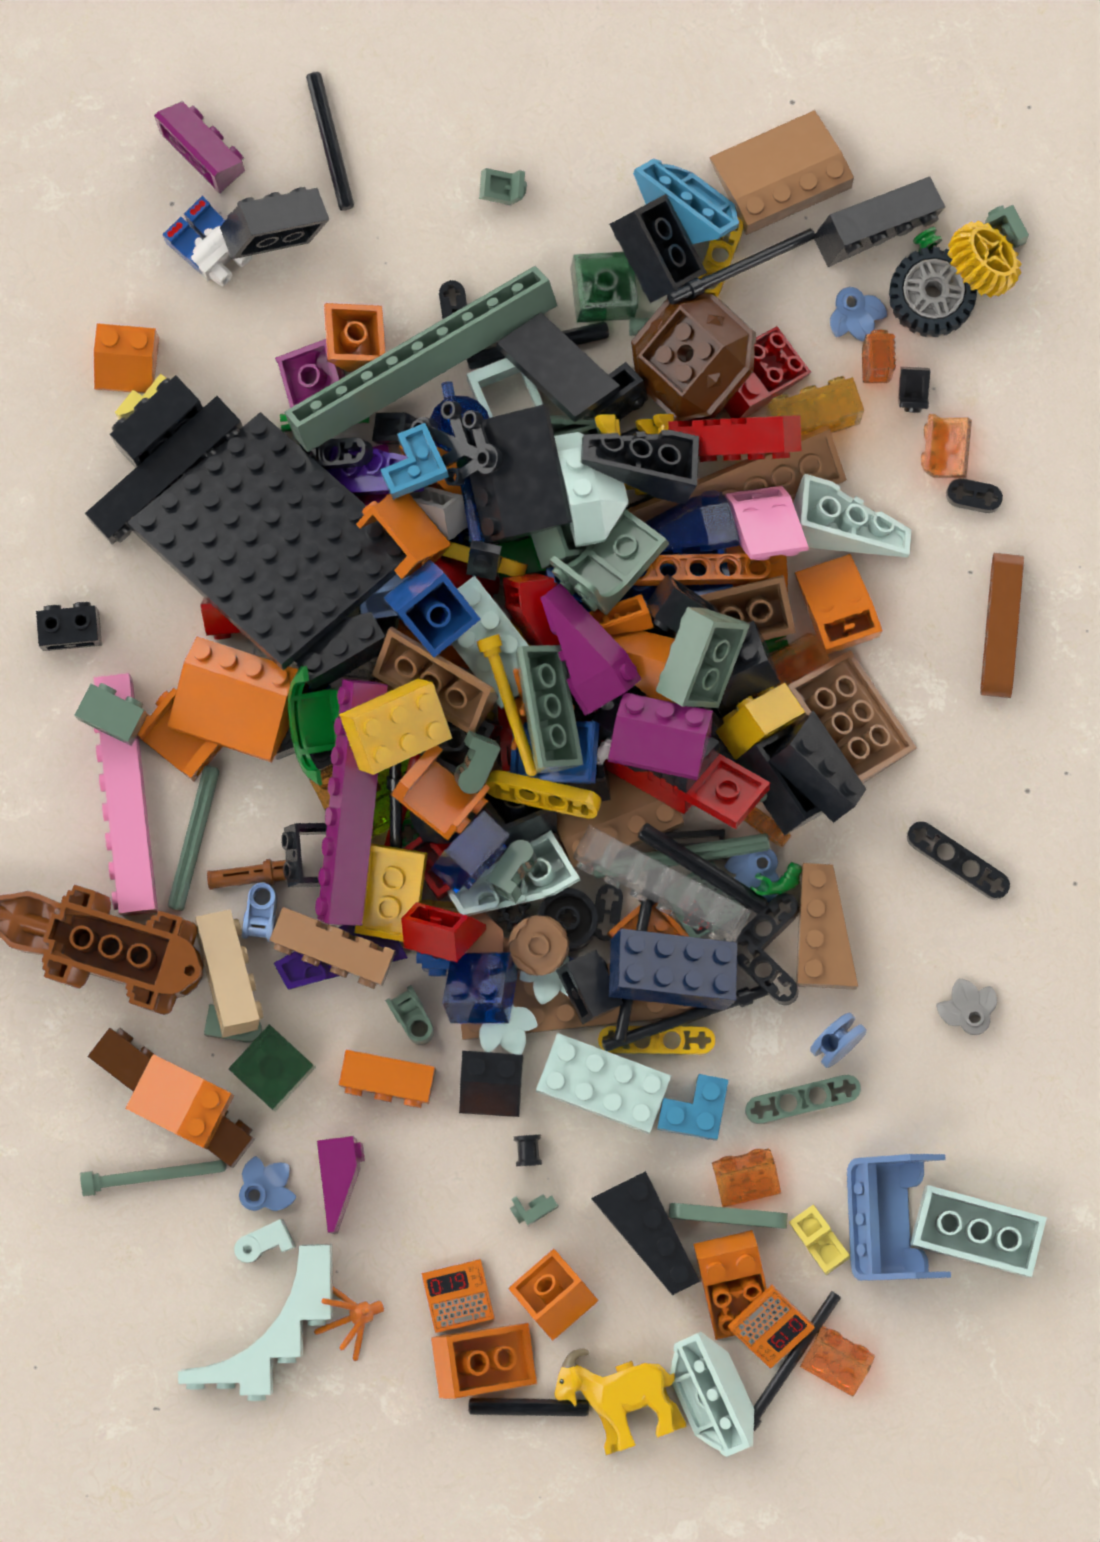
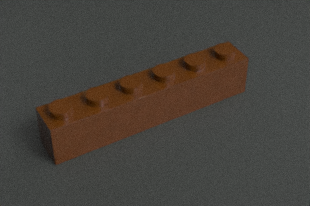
[87,1028,255,1168]

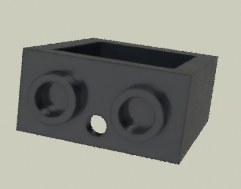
[281,823,327,887]

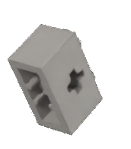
[409,486,468,540]

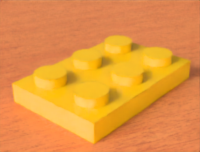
[355,843,428,942]

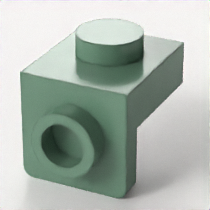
[479,168,527,206]

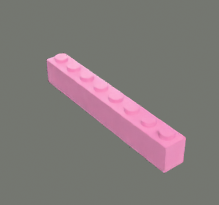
[93,673,158,917]

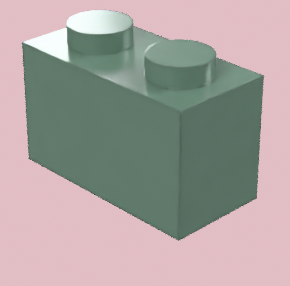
[74,683,148,746]

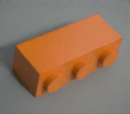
[339,1049,436,1108]

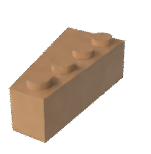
[796,863,858,990]
[269,907,396,989]

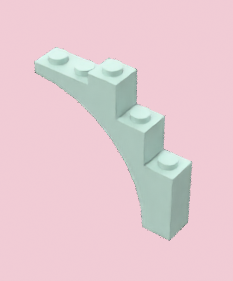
[178,1244,333,1401]

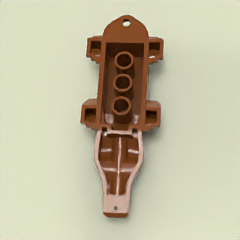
[0,885,204,1015]

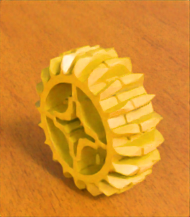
[947,220,1022,298]

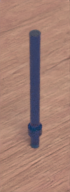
[441,381,483,543]

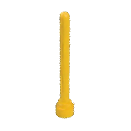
[476,634,537,776]

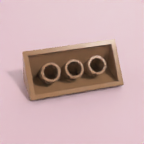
[372,627,498,733]

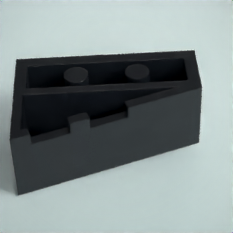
[295,612,386,691]
[769,710,866,823]

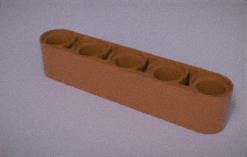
[980,553,1024,698]

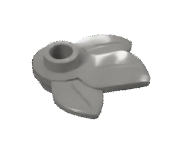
[937,979,997,1035]

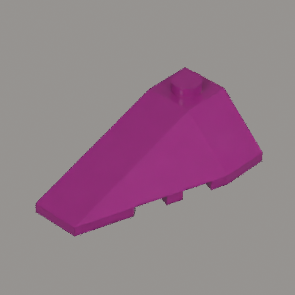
[541,584,642,715]

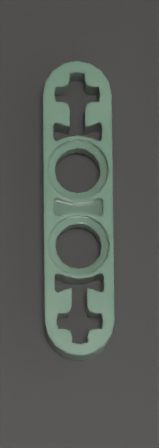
[745,1075,861,1124]
[668,1203,788,1229]

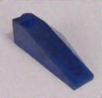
[644,490,740,553]

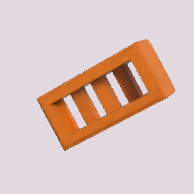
[588,594,654,635]

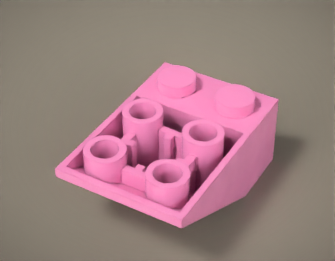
[725,486,808,560]

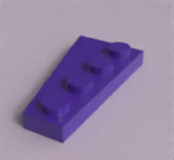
[325,438,424,496]
[273,925,408,990]

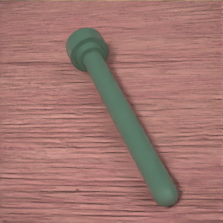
[80,1160,227,1197]

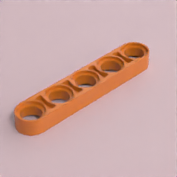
[634,553,772,586]

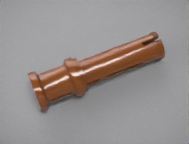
[207,859,287,890]

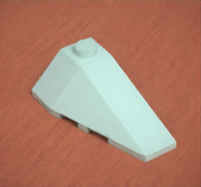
[793,474,911,557]
[447,831,580,916]

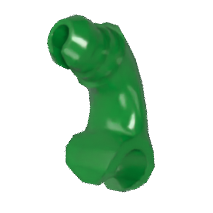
[750,862,802,896]

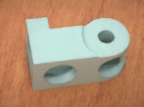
[234,1219,296,1263]

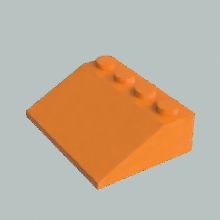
[168,636,309,763]

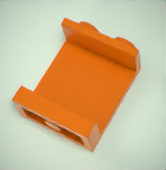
[356,493,451,579]
[137,688,223,782]
[391,745,490,840]

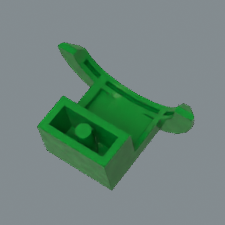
[288,666,340,786]

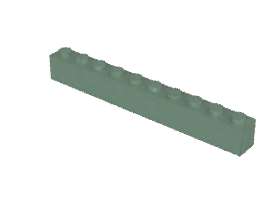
[284,266,558,452]

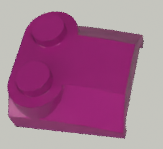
[275,339,345,409]

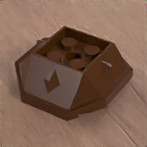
[631,294,756,421]

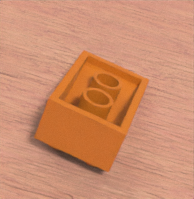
[125,1054,234,1150]
[431,1323,537,1399]

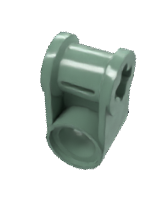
[385,985,434,1045]

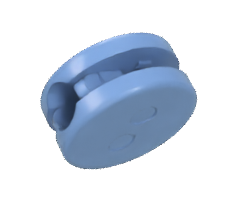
[810,1012,867,1068]

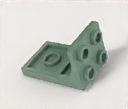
[549,509,669,615]

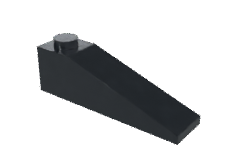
[581,430,699,505]

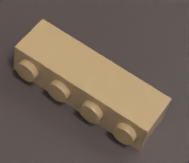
[195,909,263,1038]

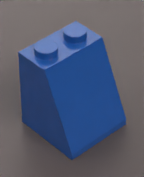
[383,560,481,658]

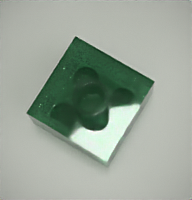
[570,252,639,323]
[228,1024,316,1112]

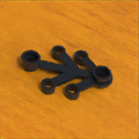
[411,401,503,486]

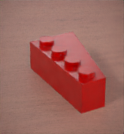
[668,415,802,462]

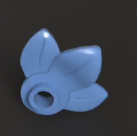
[830,287,887,343]
[725,849,780,903]
[239,1156,296,1211]

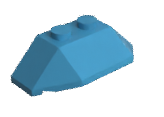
[633,158,739,244]

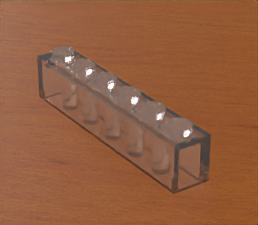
[573,824,752,942]

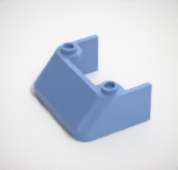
[847,1154,951,1281]

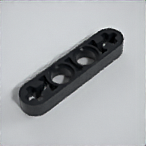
[907,822,1010,900]

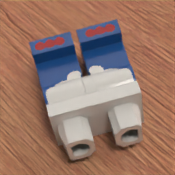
[162,196,252,287]

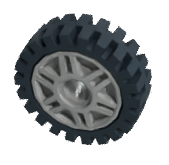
[889,247,977,337]

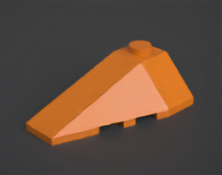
[598,621,676,703]

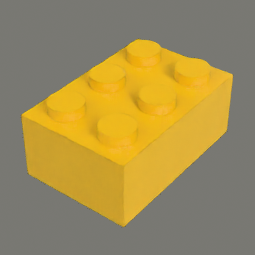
[339,678,452,775]

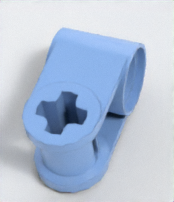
[242,883,278,942]

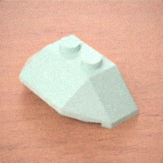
[554,432,629,547]
[670,1332,754,1457]

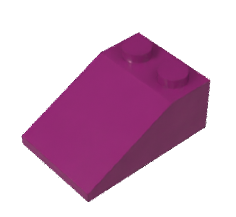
[317,1136,365,1234]

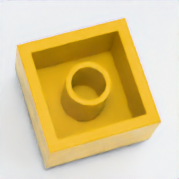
[716,683,805,760]

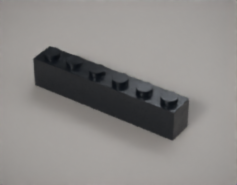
[85,396,243,545]

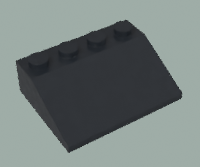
[465,404,572,544]

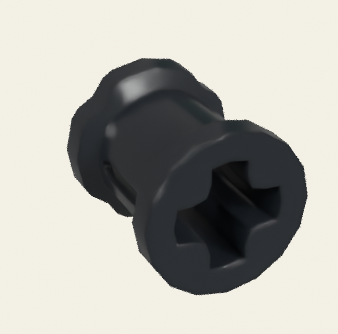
[513,1134,542,1167]

